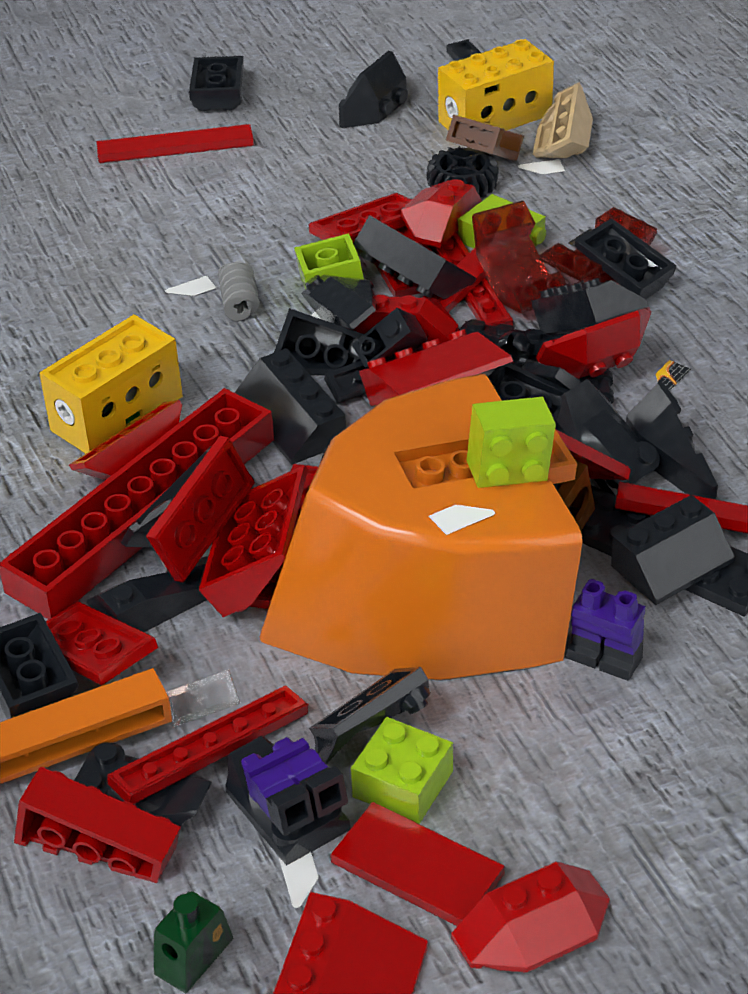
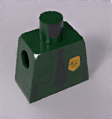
[154,891,233,994]

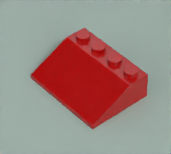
[359,329,513,406]
[199,465,308,617]
[273,892,428,994]

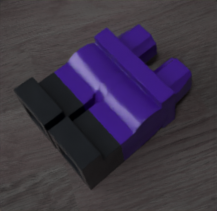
[566,579,646,681]
[241,737,348,836]

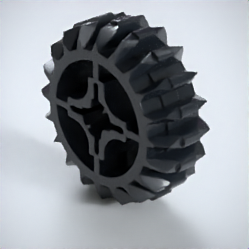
[426,146,499,198]

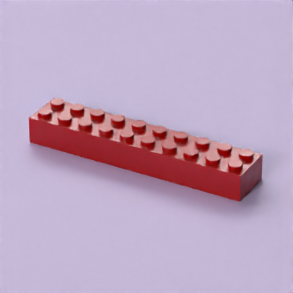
[0,388,274,620]

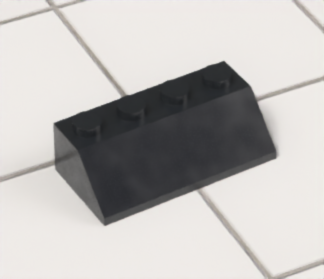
[353,215,477,299]
[531,278,649,334]
[235,348,346,465]

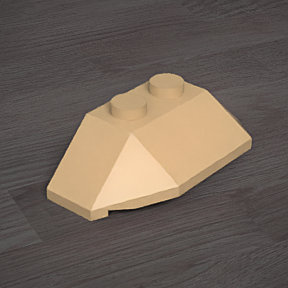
[533,82,593,159]

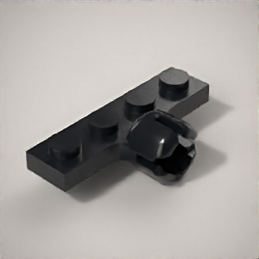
[458,319,567,368]

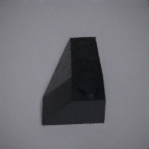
[301,275,376,329]
[274,308,364,375]
[626,382,718,499]
[87,564,207,632]

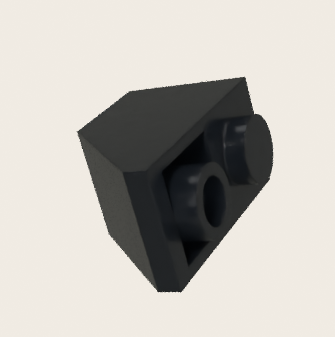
[352,308,428,369]

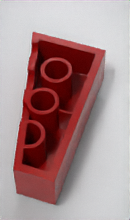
[14,766,181,883]

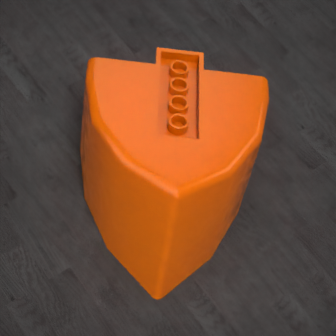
[259,374,582,680]

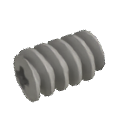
[218,262,260,322]

